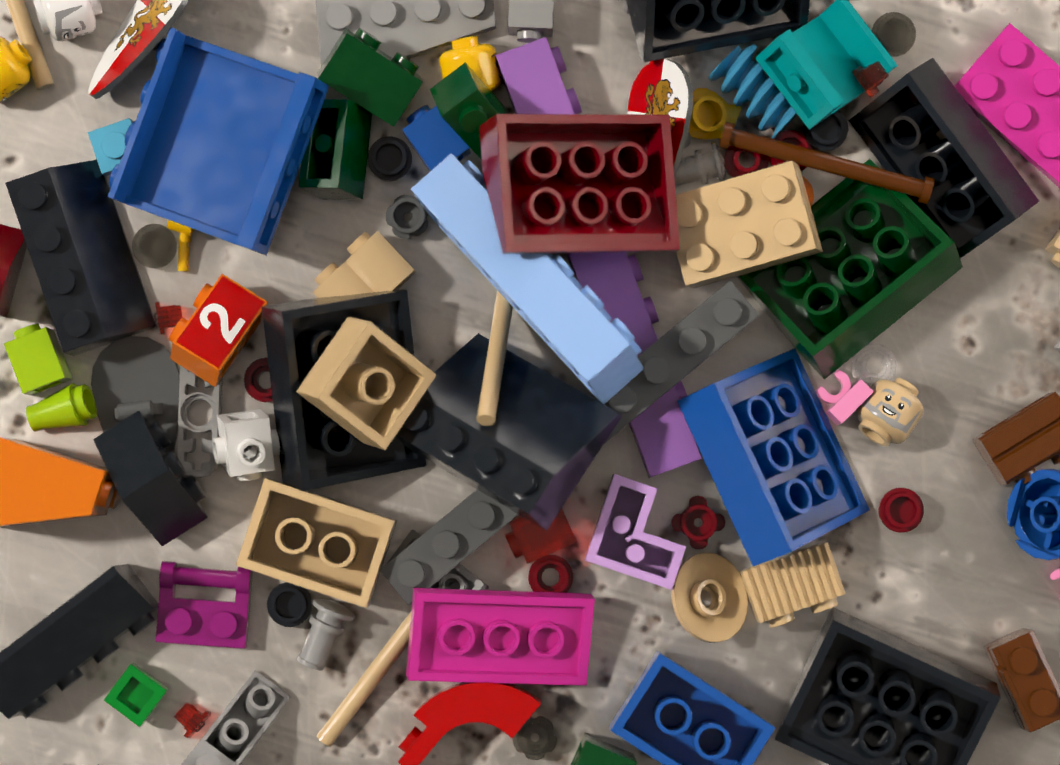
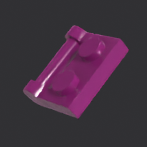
[155,561,253,649]

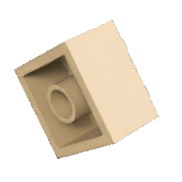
[296,317,437,450]

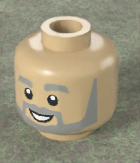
[856,378,923,447]

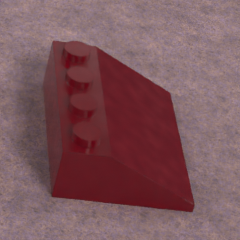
[479,114,680,254]

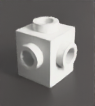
[212,409,280,481]

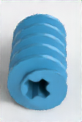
[708,44,798,139]

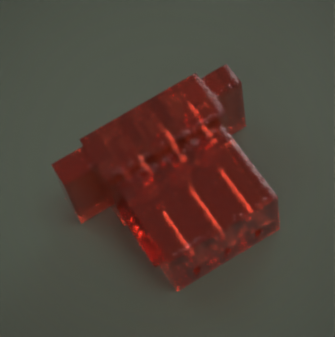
[852,61,889,98]
[154,302,182,335]
[174,702,212,738]

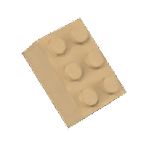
[676,161,823,289]
[236,478,397,608]

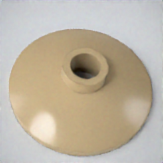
[671,553,748,643]

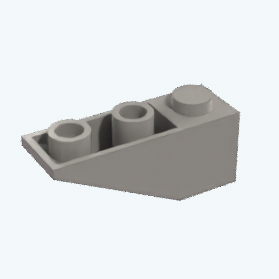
[181,670,291,765]

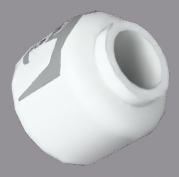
[33,0,103,41]

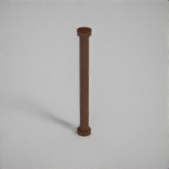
[719,121,935,204]

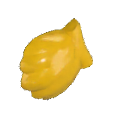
[688,88,741,140]

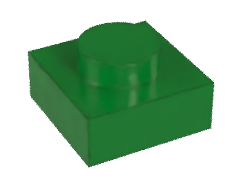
[104,663,169,727]

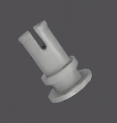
[297,598,355,671]

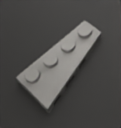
[315,0,496,85]

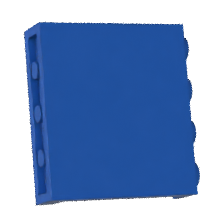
[107,27,329,256]

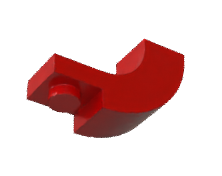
[398,682,541,765]

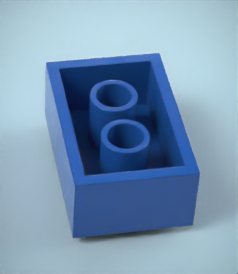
[609,650,775,765]

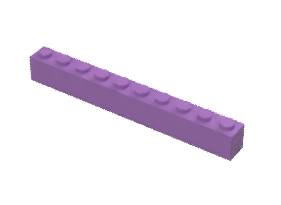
[496,37,702,478]

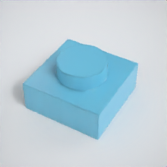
[88,118,133,176]

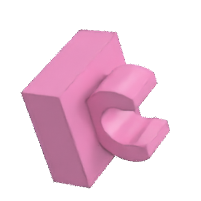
[816,370,874,425]

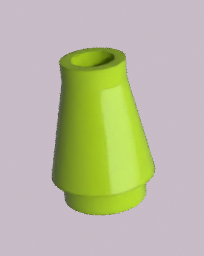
[26,383,97,432]

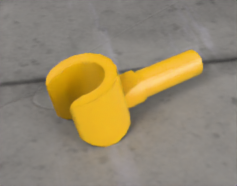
[167,220,195,271]

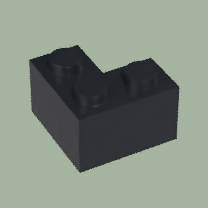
[93,411,208,546]

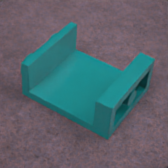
[755,0,898,130]

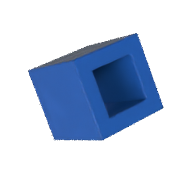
[402,105,471,171]

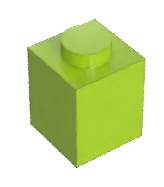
[3,323,73,396]

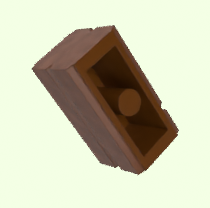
[972,392,1060,486]
[983,628,1060,732]

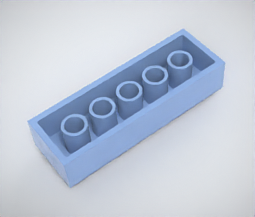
[411,153,644,404]

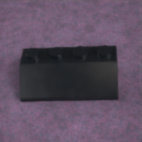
[626,0,810,62]
[848,58,1039,259]
[5,160,157,356]
[0,564,158,719]

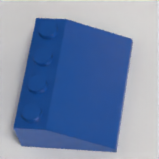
[677,348,870,567]

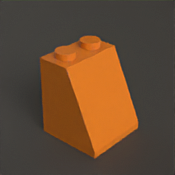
[0,437,120,527]

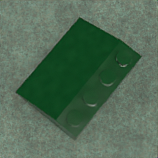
[737,159,963,379]

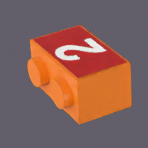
[169,274,268,387]

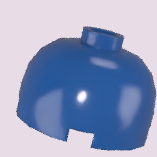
[1007,469,1060,560]

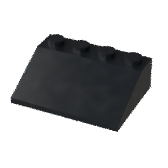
[262,289,426,491]
[395,333,622,531]
[775,607,1001,765]

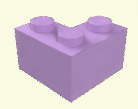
[584,474,686,590]

